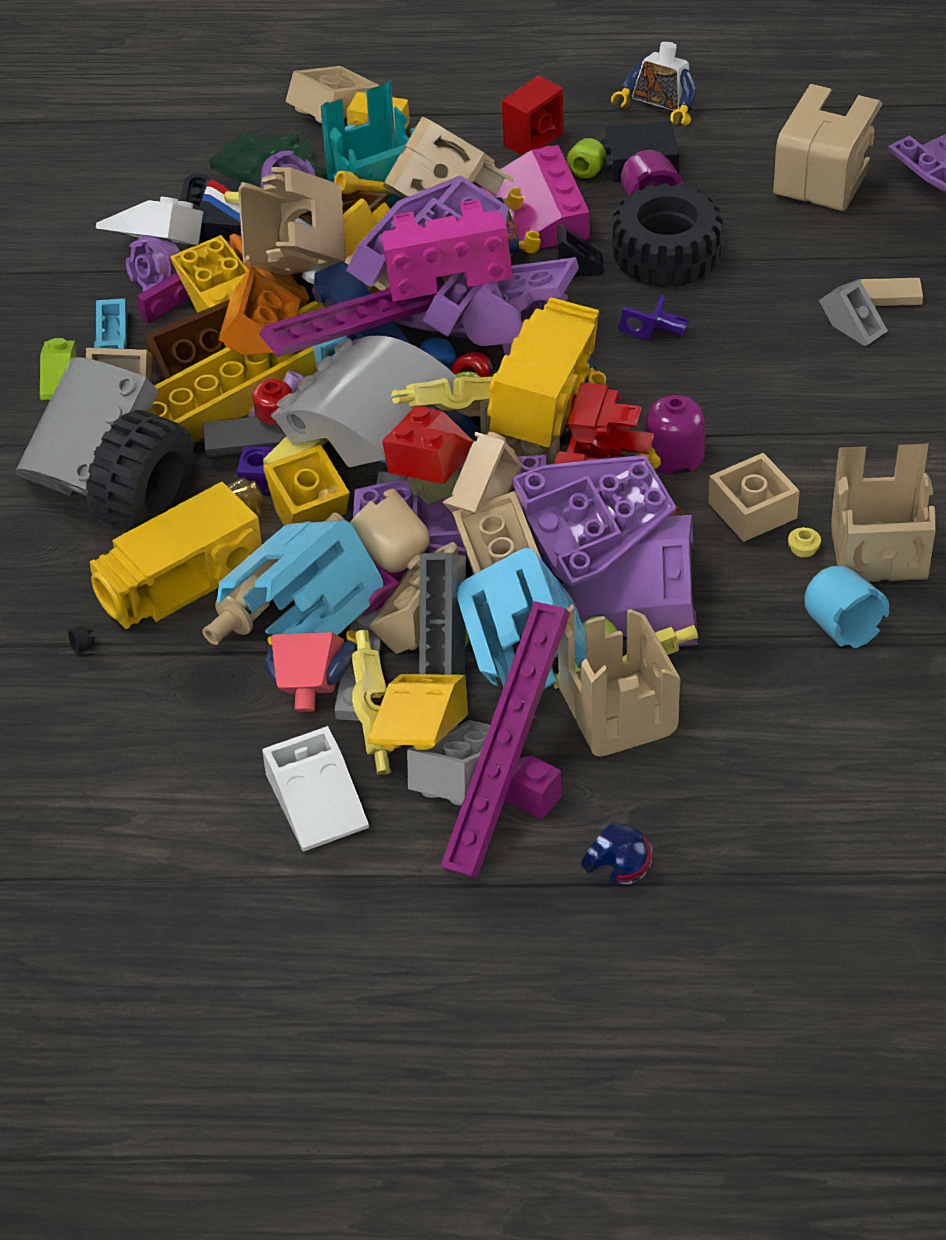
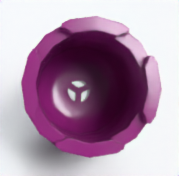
[621,150,684,197]
[644,395,705,475]

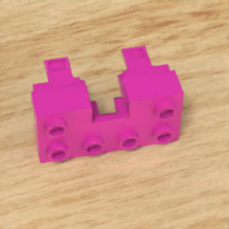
[381,199,513,302]

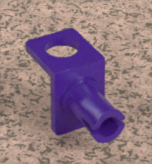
[618,294,689,341]

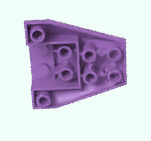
[512,455,676,586]
[563,515,697,646]

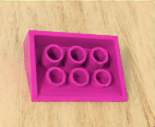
[479,145,590,254]

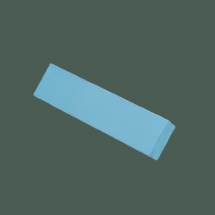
[94,298,129,349]

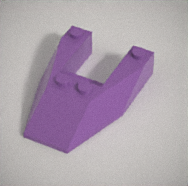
[346,175,509,337]

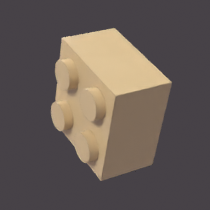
[708,453,800,542]

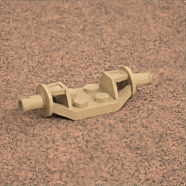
[202,513,345,645]

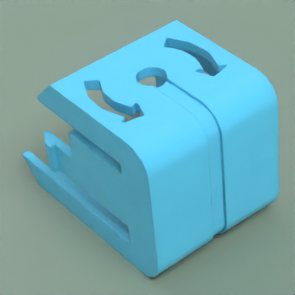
[217,520,383,635]
[456,548,586,719]

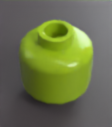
[567,138,606,179]

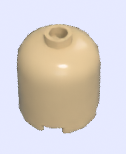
[350,489,430,573]

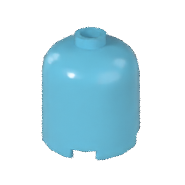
[805,566,889,648]

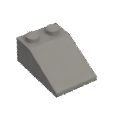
[407,720,490,805]

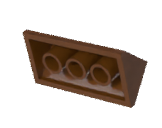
[144,299,230,382]

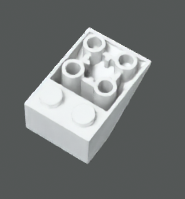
[262,726,369,852]

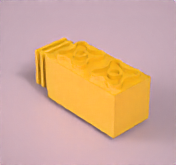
[487,297,599,448]
[89,482,262,629]

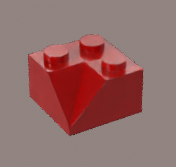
[502,76,564,156]
[382,406,474,484]

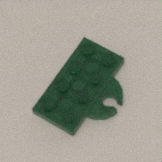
[209,131,328,183]

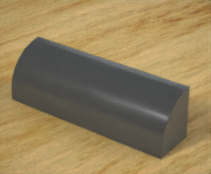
[203,417,330,458]
[419,553,466,675]

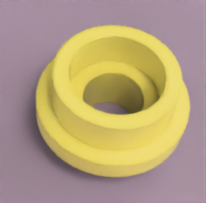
[788,527,821,557]

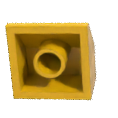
[264,444,350,526]

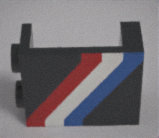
[199,180,261,244]

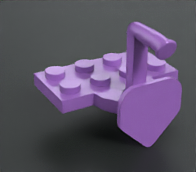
[462,257,579,355]

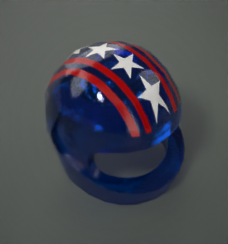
[581,822,653,885]

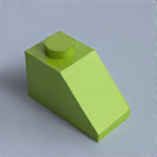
[40,338,77,400]

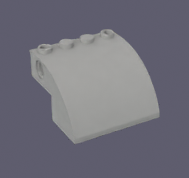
[271,336,457,467]
[15,357,159,496]

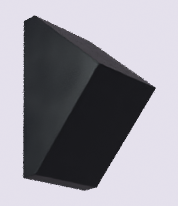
[557,223,604,276]

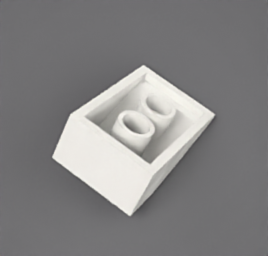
[96,197,203,245]

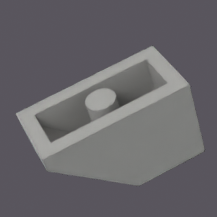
[819,279,888,346]

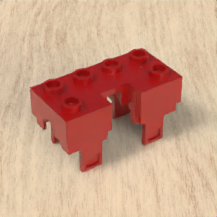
[554,382,654,464]

